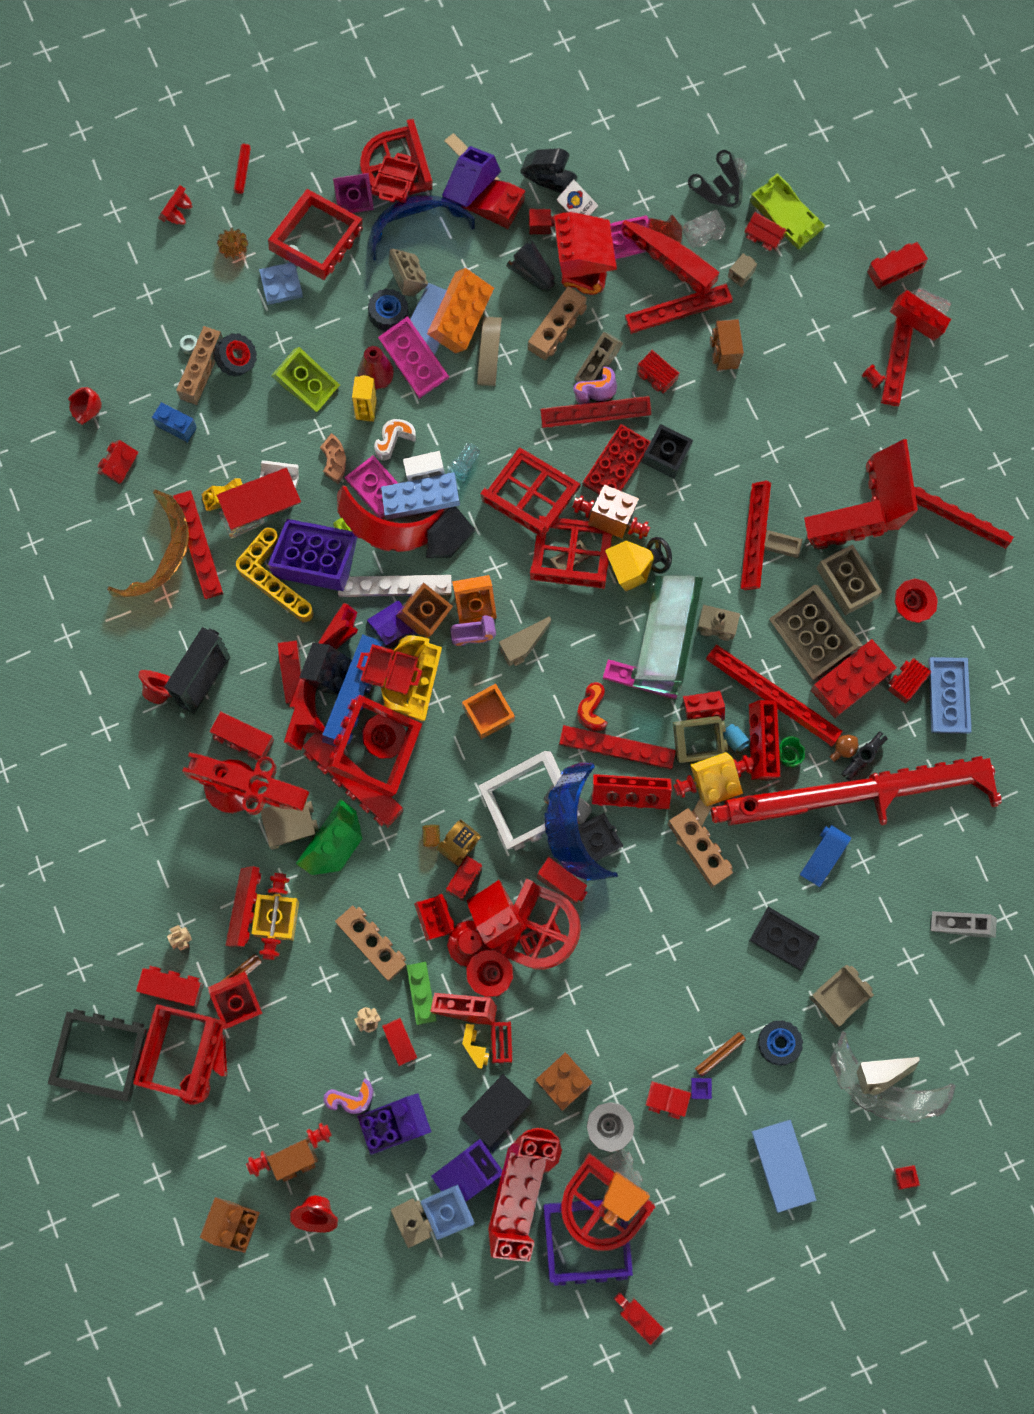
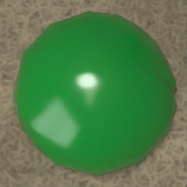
[779,736,805,768]

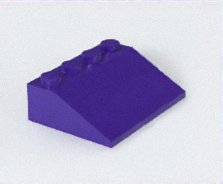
[268,519,357,591]

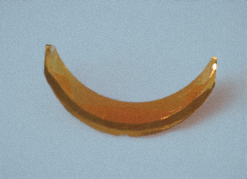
[107,489,189,597]

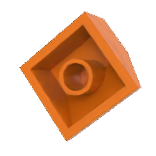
[452,575,497,624]

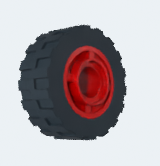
[214,333,257,377]

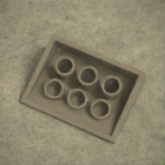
[769,585,863,680]

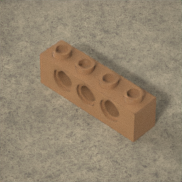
[528,286,587,361]
[176,326,223,405]
[667,808,733,888]
[335,905,406,982]

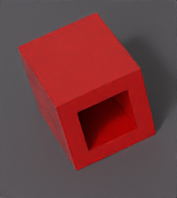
[529,209,555,234]

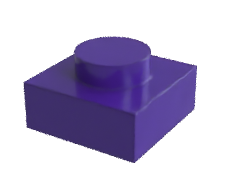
[691,1078,712,1099]

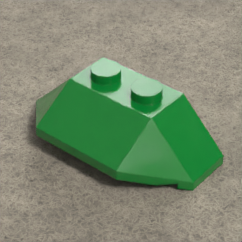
[296,799,363,875]

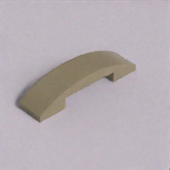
[477,316,502,386]

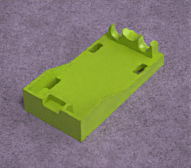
[750,173,825,250]

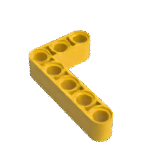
[236,528,314,622]

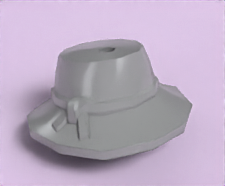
[587,1102,635,1153]

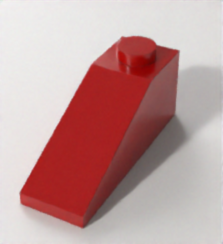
[278,640,302,704]
[430,993,497,1025]

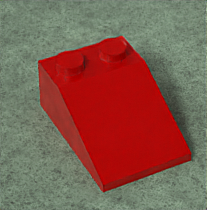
[461,180,525,229]
[466,880,526,950]

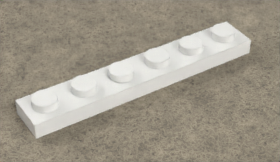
[338,575,452,597]

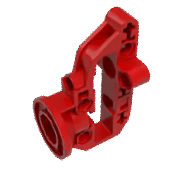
[182,753,310,815]

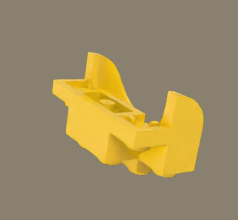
[381,636,442,721]

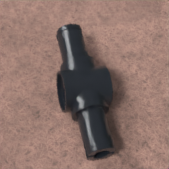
[841,731,888,781]

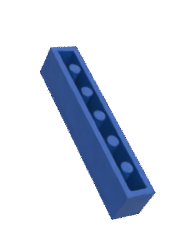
[322,634,384,746]

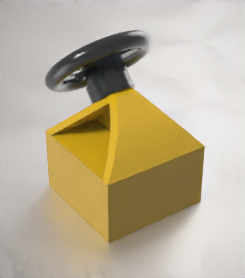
[605,537,672,591]

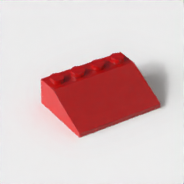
[554,212,617,279]
[866,439,918,530]

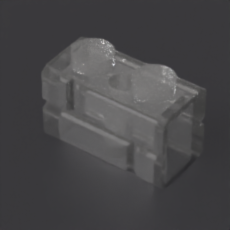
[683,210,726,248]

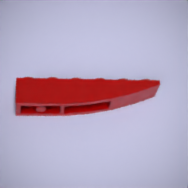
[621,220,719,296]

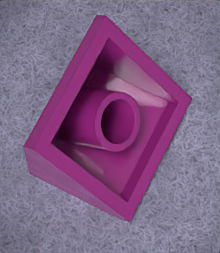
[333,173,374,213]

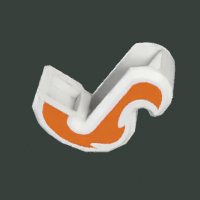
[374,419,416,461]

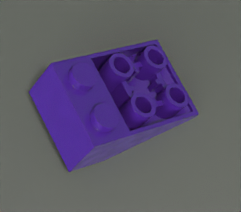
[442,146,501,207]
[357,1093,432,1155]
[431,1139,502,1202]

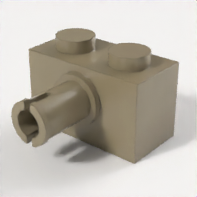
[696,605,740,641]
[391,1198,433,1248]

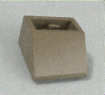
[389,249,429,297]

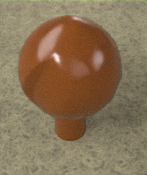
[829,735,859,762]

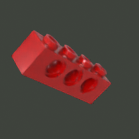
[748,700,780,781]
[592,774,672,809]

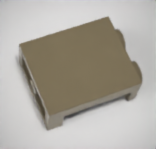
[260,801,319,850]
[809,965,874,1028]

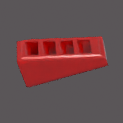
[519,920,561,956]

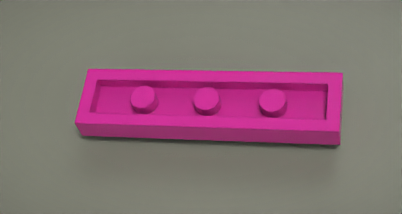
[602,659,681,700]

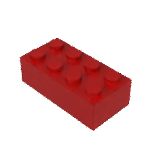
[804,500,888,550]
[811,639,897,719]

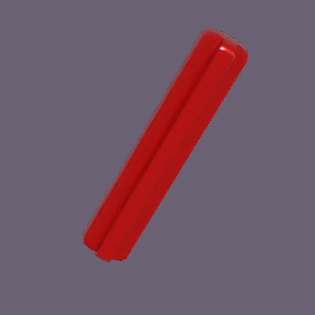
[234,143,251,194]

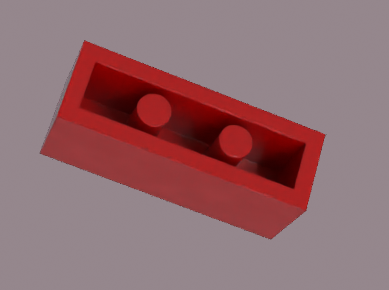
[867,242,928,289]
[890,290,951,341]
[210,711,274,760]
[136,966,204,1007]

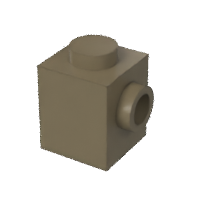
[728,254,757,287]

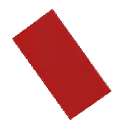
[582,424,651,495]
[216,467,301,530]
[225,866,261,947]

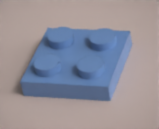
[259,263,303,305]
[420,1185,474,1240]

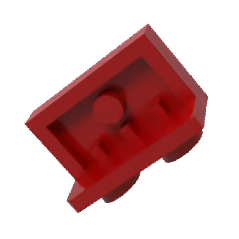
[97,440,139,484]
[683,691,725,721]
[414,894,454,941]

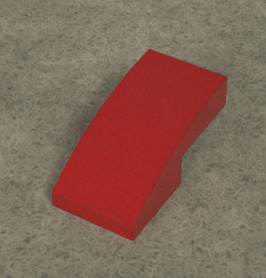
[382,1018,417,1066]

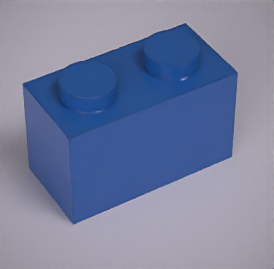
[152,402,197,443]

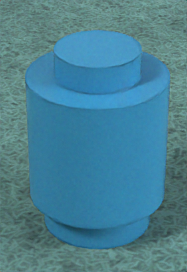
[723,724,749,753]

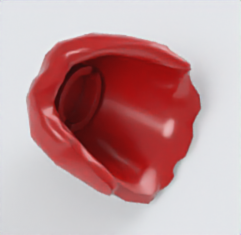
[68,387,102,425]

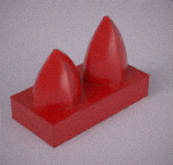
[158,185,192,225]

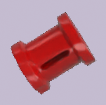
[861,364,886,389]

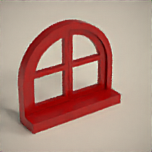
[360,119,433,196]
[494,879,581,970]
[561,1153,656,1251]

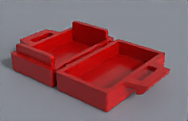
[371,153,419,203]
[357,644,422,695]

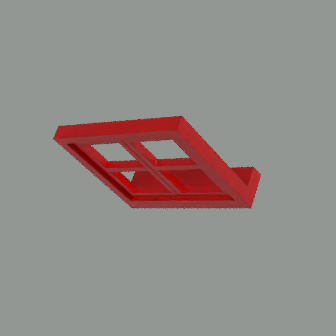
[480,447,581,538]
[530,516,612,589]

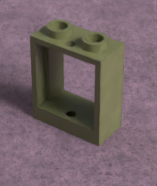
[672,716,728,763]

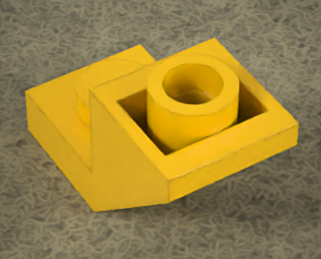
[202,478,242,511]
[462,1023,489,1069]

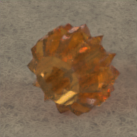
[217,227,248,260]

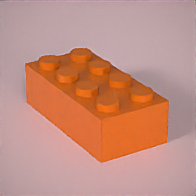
[427,268,494,354]

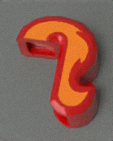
[561,272,607,295]
[577,682,608,731]

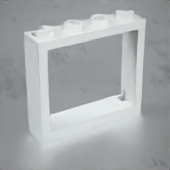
[479,751,580,851]

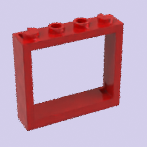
[268,189,363,281]
[327,695,422,797]
[133,1004,226,1102]

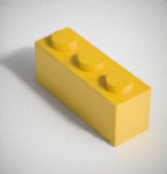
[352,375,377,422]

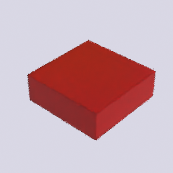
[894,1165,920,1190]

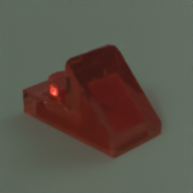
[647,214,683,244]

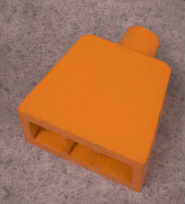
[602,1171,650,1227]

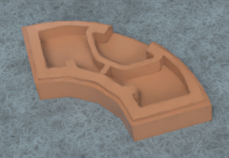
[320,434,346,484]

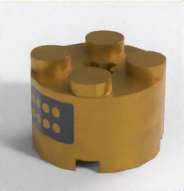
[436,819,482,866]

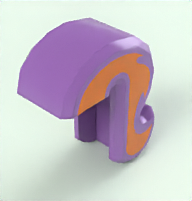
[573,366,617,404]
[450,616,496,646]
[324,1078,374,1114]

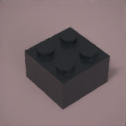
[642,424,693,479]
[299,642,352,695]

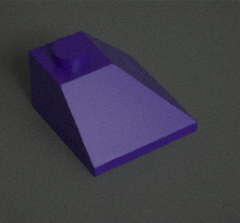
[367,600,416,649]

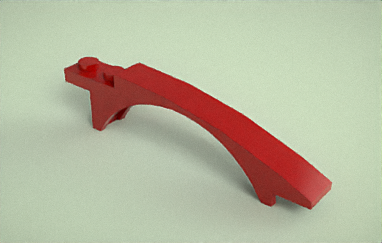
[284,603,358,750]

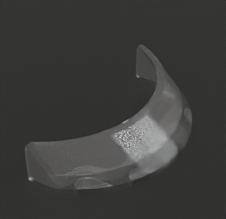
[830,1031,956,1122]

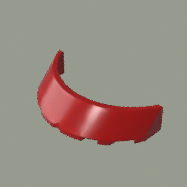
[337,486,448,552]

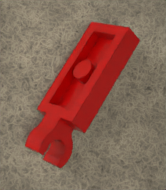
[614,1292,665,1345]

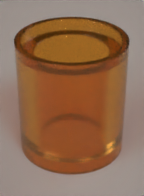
[422,825,440,847]

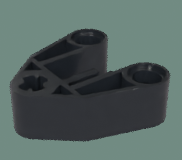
[520,148,578,193]
[688,150,743,208]

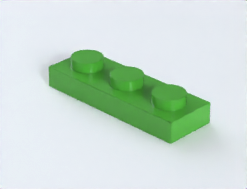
[406,962,437,1025]

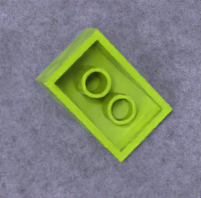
[271,347,340,412]

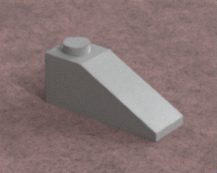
[931,911,997,938]

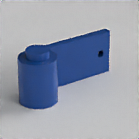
[800,825,851,887]

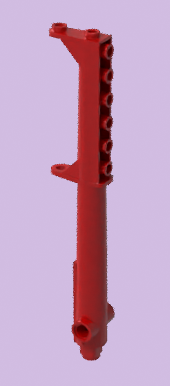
[711,756,1002,826]

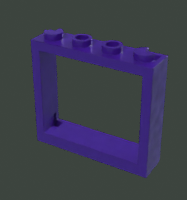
[543,1199,633,1286]

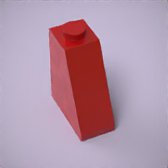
[536,857,588,904]

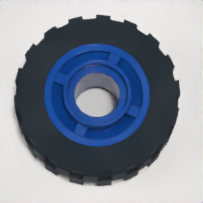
[368,288,408,331]
[757,1020,803,1066]

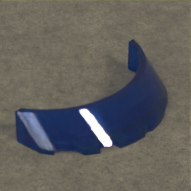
[368,195,475,261]
[545,762,618,881]

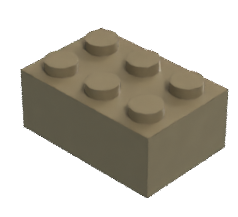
[816,544,882,616]

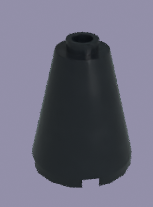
[506,240,555,291]

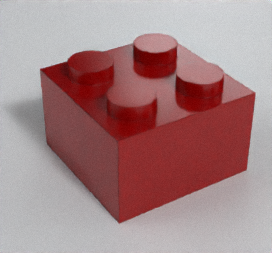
[208,971,262,1030]

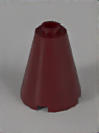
[357,346,394,390]

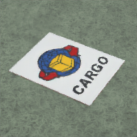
[557,180,598,215]

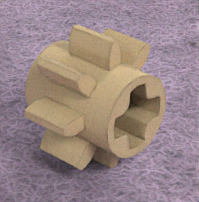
[167,925,192,951]
[354,1007,381,1032]

